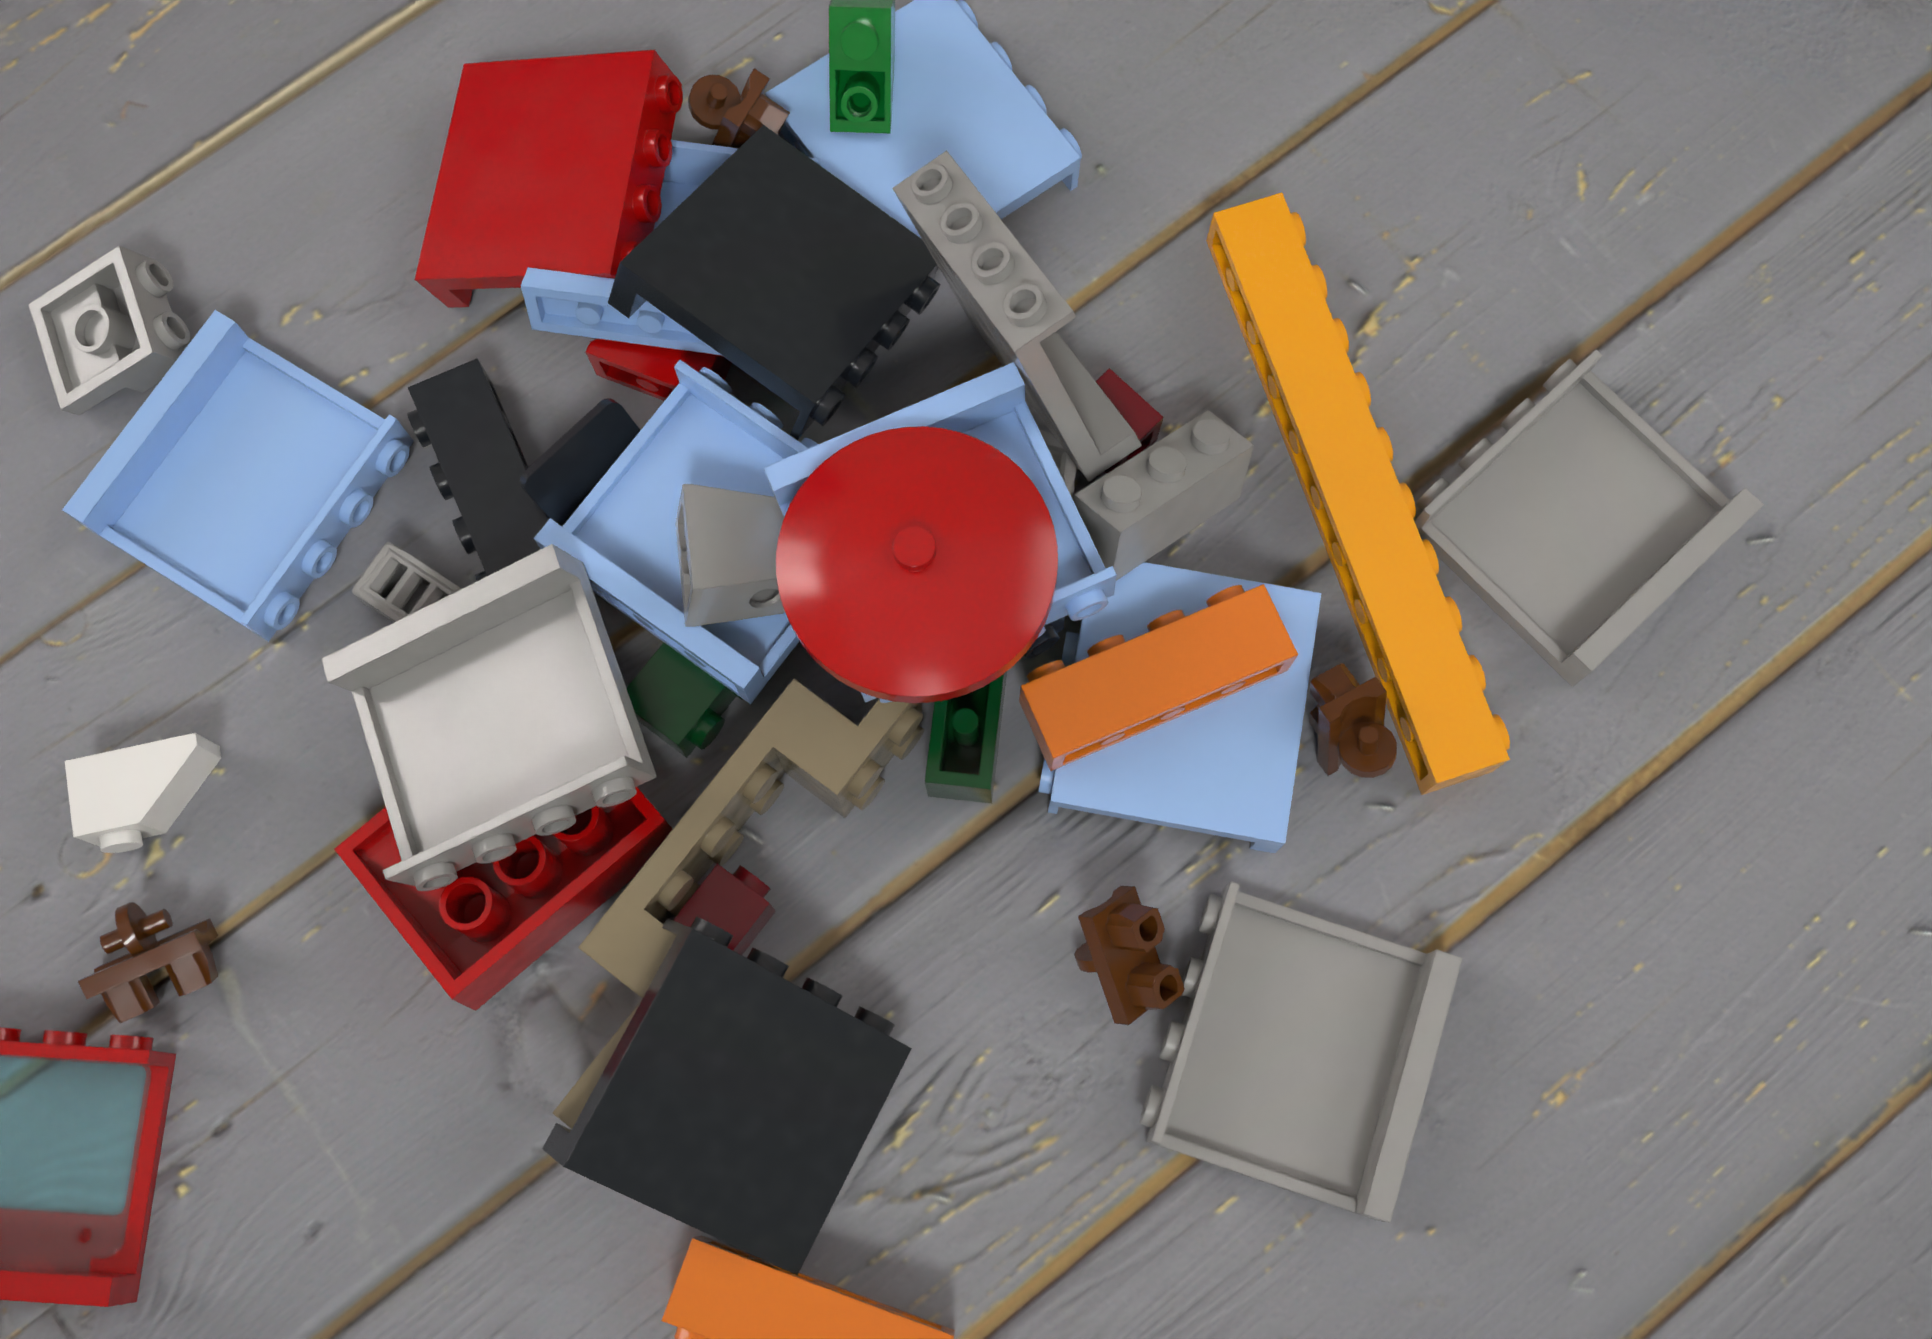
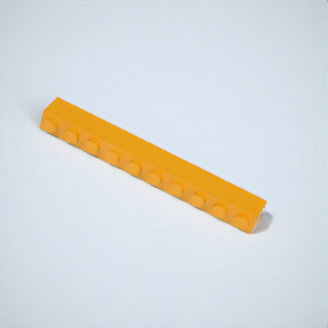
[1206,192,1510,795]

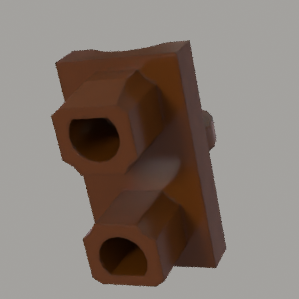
[688,68,790,148]
[1309,663,1397,778]
[1074,886,1185,1025]
[78,902,218,1023]

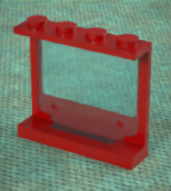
[0,1027,176,1307]

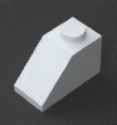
[65,733,221,853]

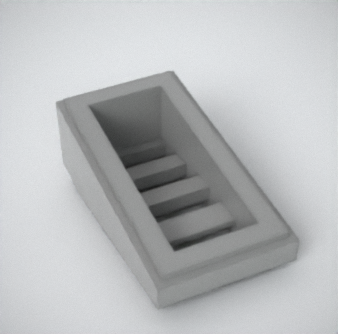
[352,542,462,623]

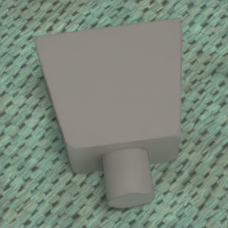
[675,484,785,627]

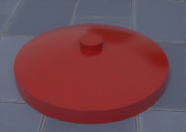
[776,426,1058,703]

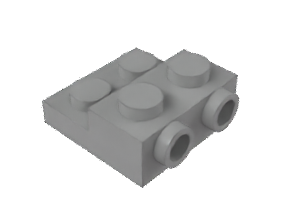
[29,246,190,415]

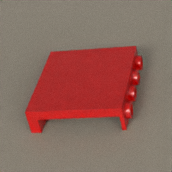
[415,50,683,308]

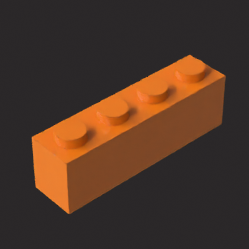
[1019,584,1298,771]
[661,1235,955,1339]

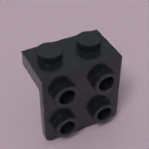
[520,398,640,526]

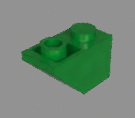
[829,0,895,134]

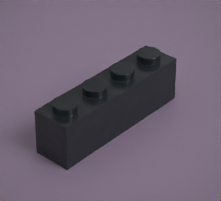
[407,358,549,581]

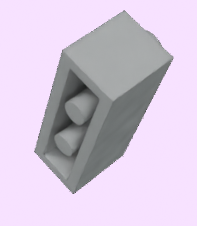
[1073,410,1254,581]

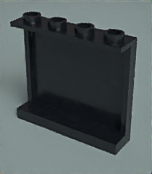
[608,125,941,440]
[542,916,912,1275]

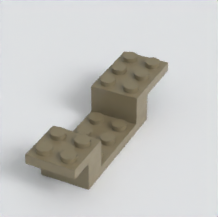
[553,679,925,1129]

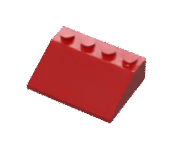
[334,787,673,1011]

